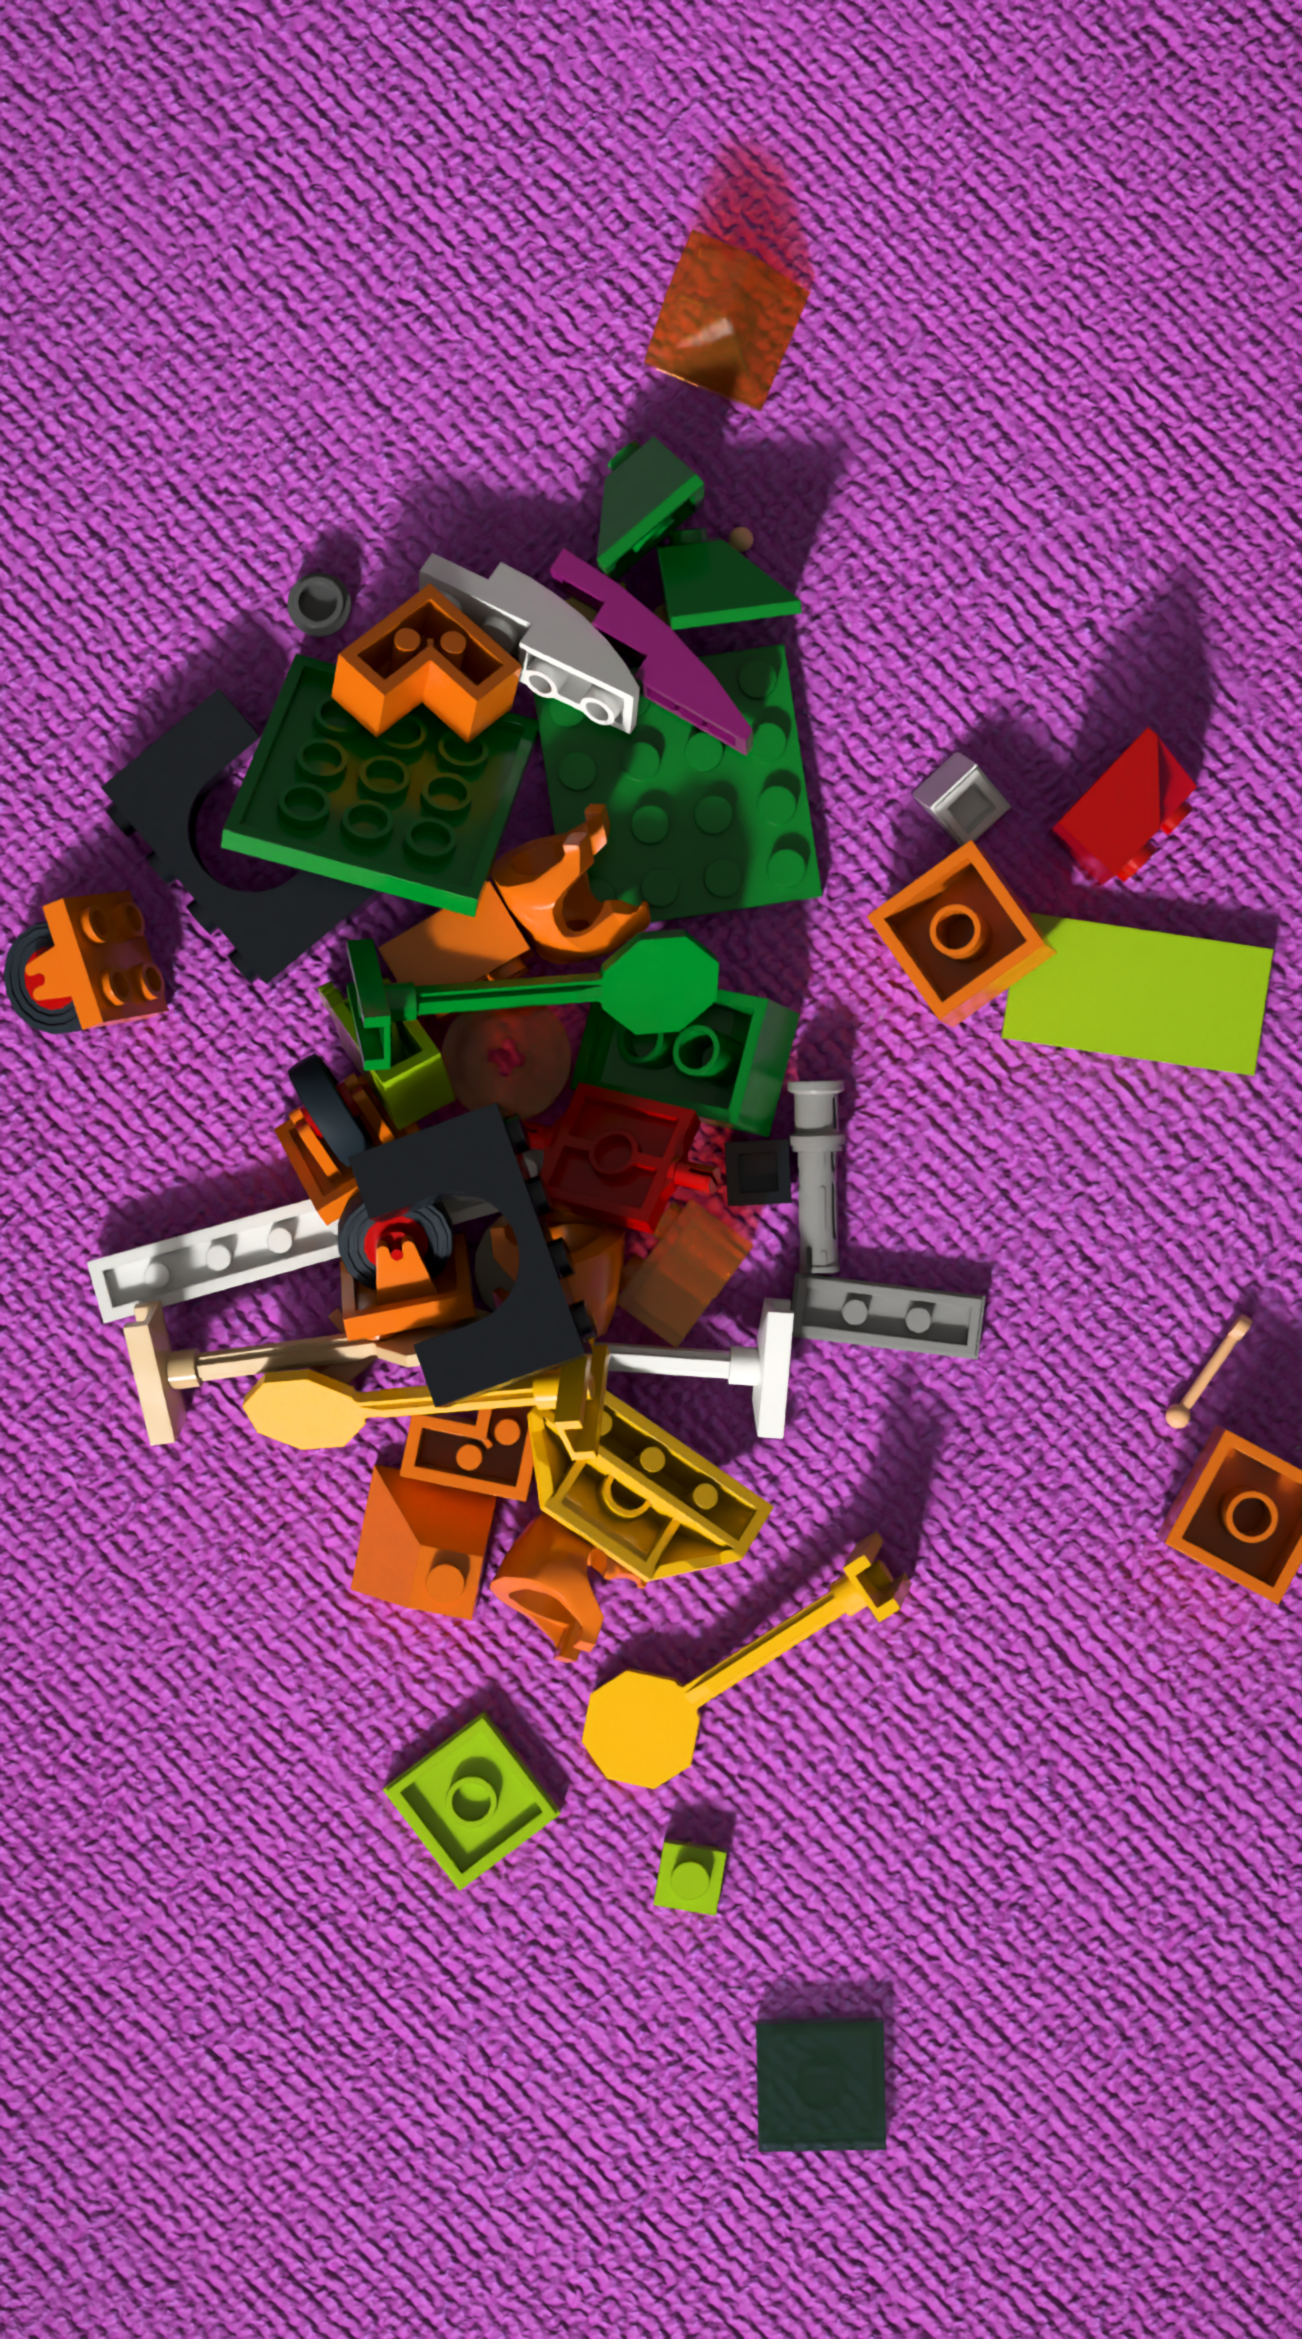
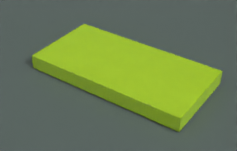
[1000,913,1274,1076]

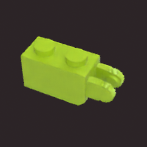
[317,978,456,1130]

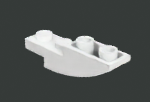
[419,553,640,734]

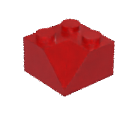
[1047,727,1197,885]

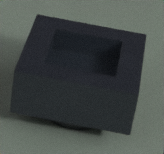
[724,1139,792,1206]

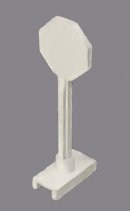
[593,1298,794,1439]

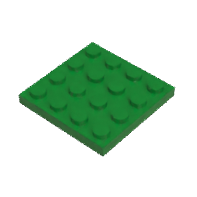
[533,644,822,924]
[221,654,539,917]

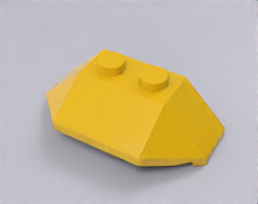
[527,1367,774,1582]

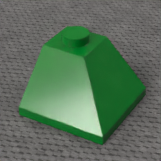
[597,436,704,582]
[656,527,802,630]

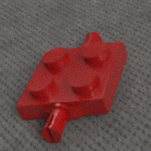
[522,1082,721,1234]

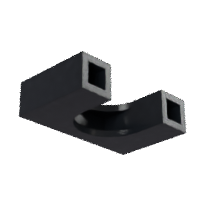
[101,688,384,987]
[348,1102,598,1408]

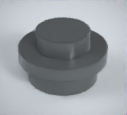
[287,572,352,637]

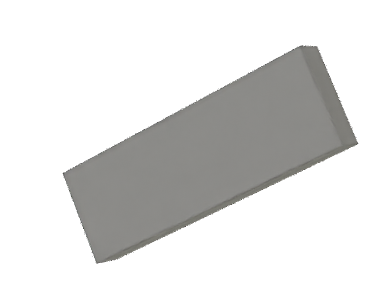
[790,1272,986,1360]

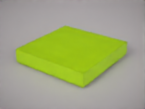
[382,1710,562,1891]

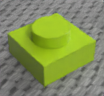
[653,1838,727,1916]

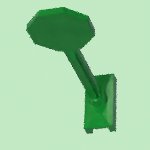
[347,929,719,1071]

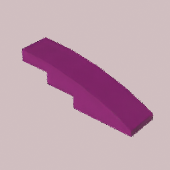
[550,547,753,756]

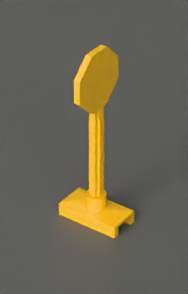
[242,1314,610,1461]
[581,1531,912,1789]

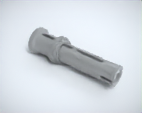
[788,1080,845,1273]

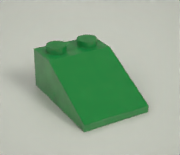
[570,967,800,1137]

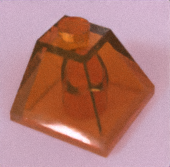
[644,229,810,412]

